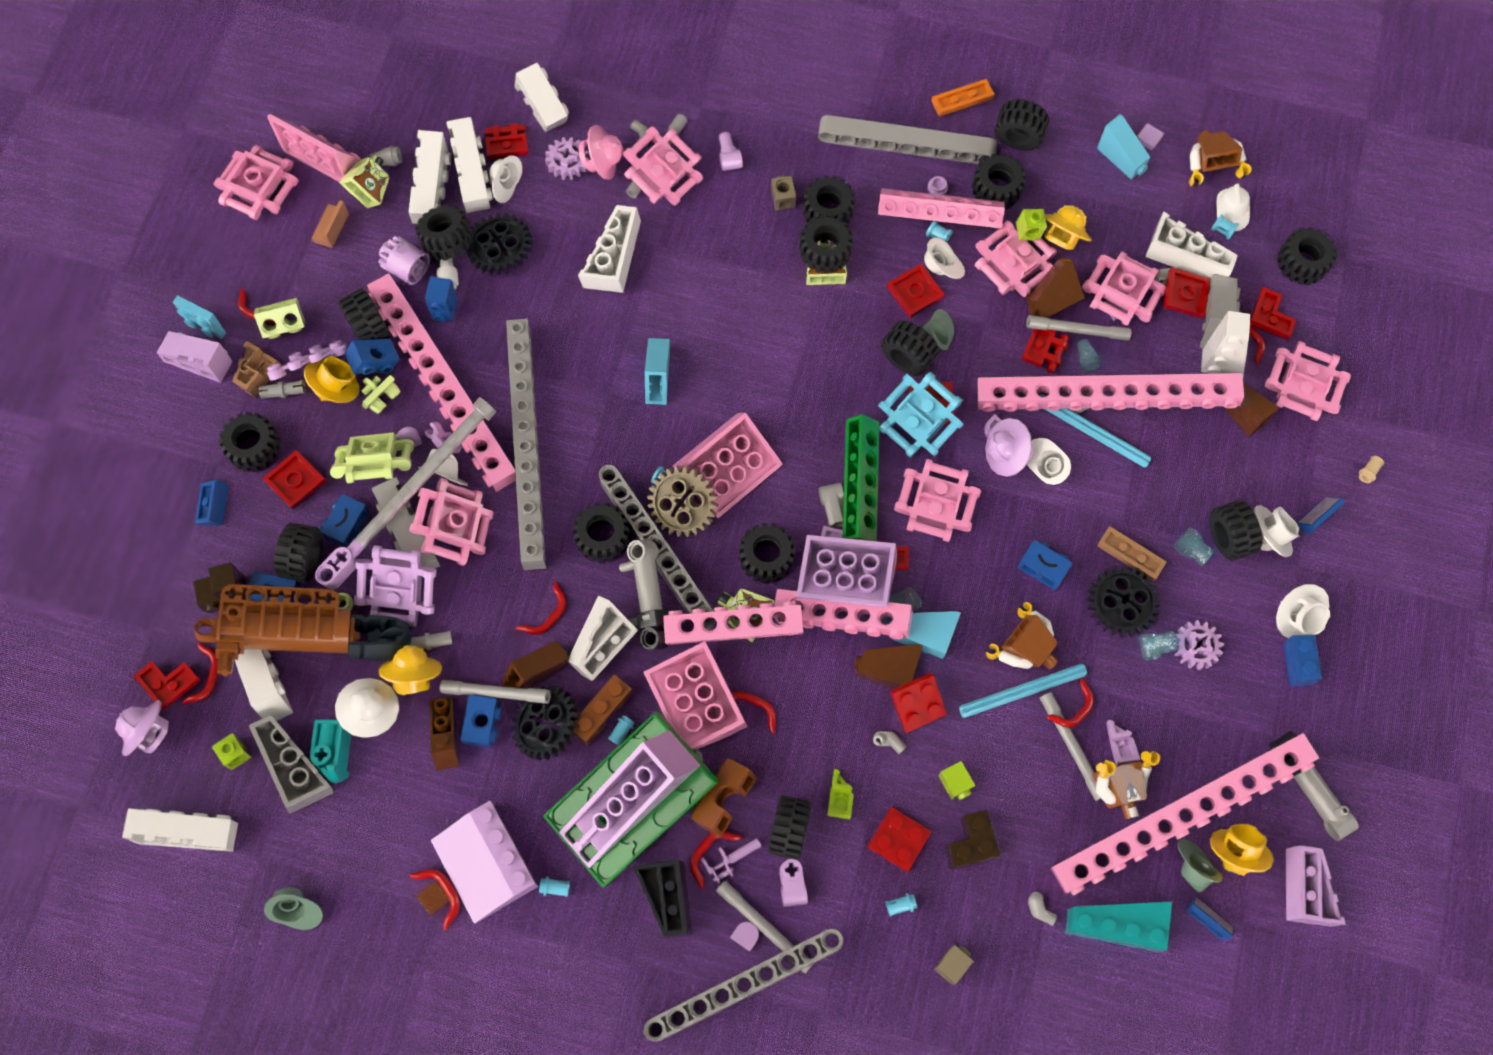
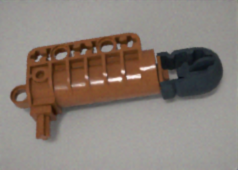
[194,584,411,676]

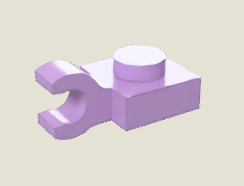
[424,422,462,454]

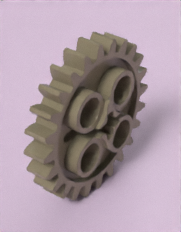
[647,465,719,537]

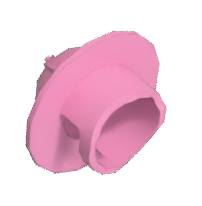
[579,125,624,180]

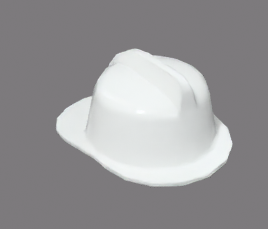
[489,156,522,203]
[1217,184,1250,231]
[924,238,965,279]
[1027,438,1071,485]
[418,449,468,486]

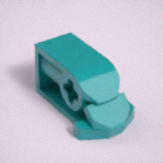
[310,720,352,783]

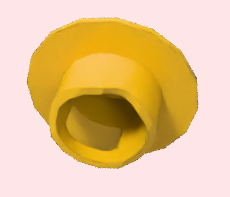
[1044,205,1092,250]
[304,356,359,403]
[379,645,442,695]
[1210,824,1274,876]

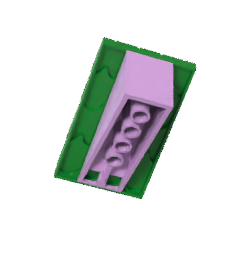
[543,712,719,888]

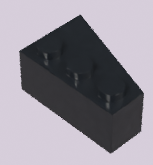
[632,860,693,938]

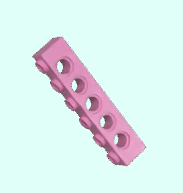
[878,188,1005,228]
[774,589,913,640]
[663,601,803,645]

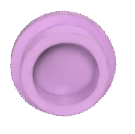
[927,176,948,195]

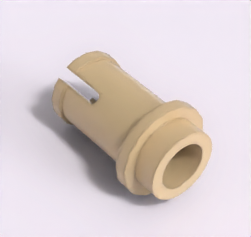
[1359,456,1384,483]

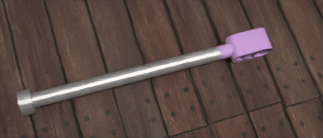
[315,397,496,589]

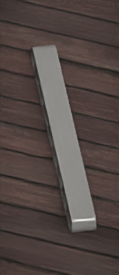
[818,115,997,164]
[599,465,714,630]
[644,929,843,1041]

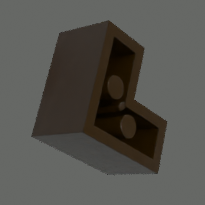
[193,562,246,613]
[945,810,1001,871]

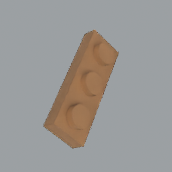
[1097,526,1167,582]

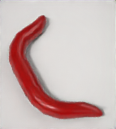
[238,288,288,324]
[1249,325,1265,365]
[515,581,567,635]
[182,642,219,704]
[1047,678,1094,728]
[732,691,776,734]
[690,830,743,890]
[409,869,460,931]

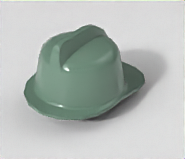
[922,309,954,350]
[1177,839,1223,892]
[264,887,323,930]

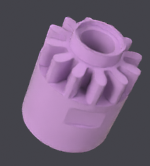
[378,236,430,285]

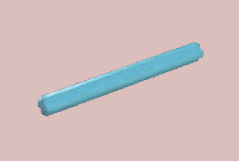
[1039,394,1151,467]
[959,664,1087,718]

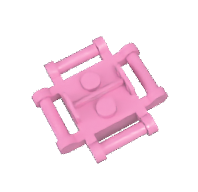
[623,126,703,205]
[214,145,299,220]
[974,221,1057,297]
[1082,251,1166,326]
[1265,341,1351,421]
[894,459,981,542]
[409,478,494,566]

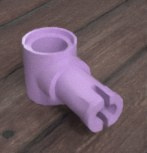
[719,132,743,171]

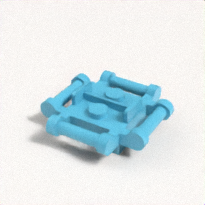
[878,372,964,458]

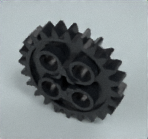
[466,213,533,276]
[1086,566,1161,638]
[511,685,581,761]

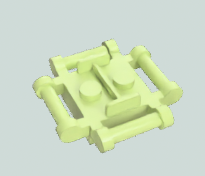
[330,432,414,483]

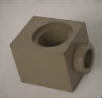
[771,176,796,211]
[934,945,974,985]

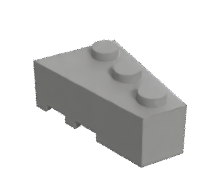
[1200,275,1240,348]

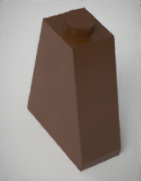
[1026,258,1085,317]
[1219,383,1279,437]
[501,640,569,701]
[854,644,923,689]

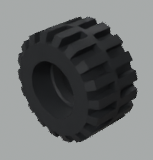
[994,99,1050,151]
[972,153,1026,210]
[803,176,855,224]
[415,205,474,261]
[799,215,853,274]
[1277,227,1337,285]
[338,288,388,340]
[880,320,939,376]
[219,412,281,472]
[1209,500,1262,561]
[573,502,630,563]
[274,522,323,582]
[739,523,795,584]
[768,795,811,860]

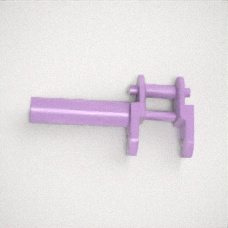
[701,838,761,884]

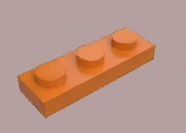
[931,79,995,117]

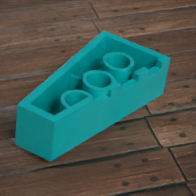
[1065,902,1172,952]

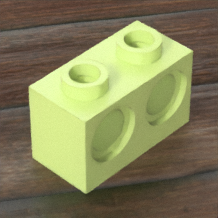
[254,298,305,339]

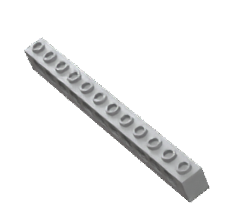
[506,319,546,570]

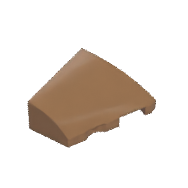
[233,341,282,398]

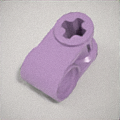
[779,859,808,907]

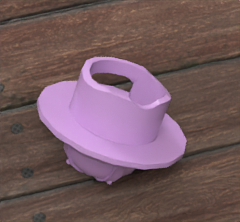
[985,418,1033,477]
[115,700,169,756]

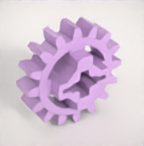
[545,137,589,180]
[1172,620,1224,670]

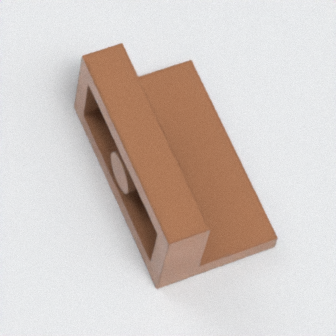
[312,200,349,248]

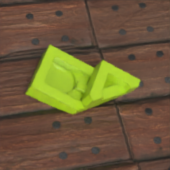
[827,769,854,820]

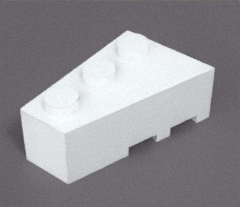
[515,63,569,132]
[568,596,638,681]

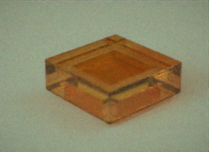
[416,881,450,916]

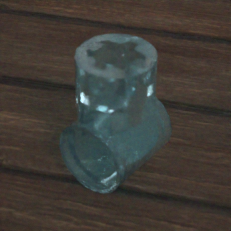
[1173,528,1215,566]
[1138,631,1179,661]

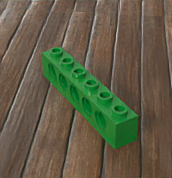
[842,414,880,542]

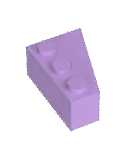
[157,331,233,383]
[1286,845,1346,927]

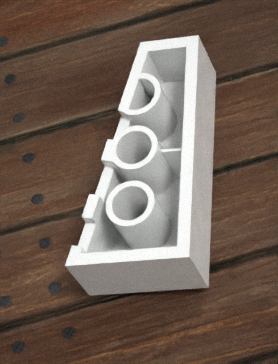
[446,117,493,213]
[409,130,452,224]
[578,205,641,293]
[1145,212,1238,280]
[1201,311,1250,376]
[235,649,293,721]
[122,808,238,852]

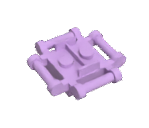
[354,545,436,627]

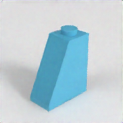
[1097,114,1150,179]
[645,338,670,405]
[892,611,961,659]

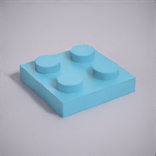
[173,295,226,340]

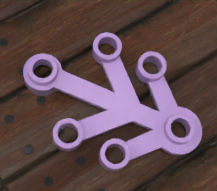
[267,340,348,381]

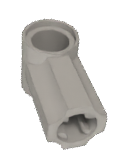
[819,483,844,528]

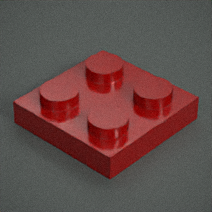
[886,264,945,318]
[1163,267,1210,319]
[262,450,327,510]
[890,673,947,733]
[867,807,932,873]

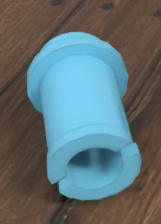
[608,715,635,746]
[539,877,570,897]
[885,893,917,917]

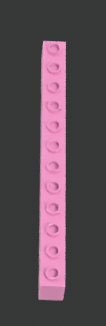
[367,273,516,492]
[977,373,1244,412]
[1051,733,1319,895]

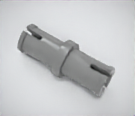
[259,380,306,399]
[410,631,452,651]

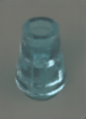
[1077,339,1101,372]

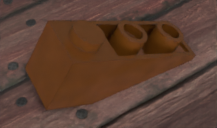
[430,696,460,771]

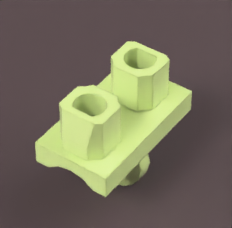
[362,375,401,414]

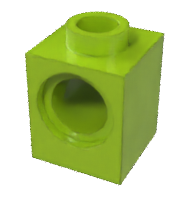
[1016,209,1047,241]
[212,733,252,770]
[938,761,975,800]

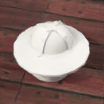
[1253,505,1299,557]
[1276,584,1330,638]
[335,678,399,738]

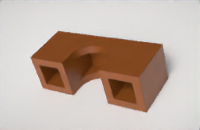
[573,674,633,747]
[691,758,757,838]

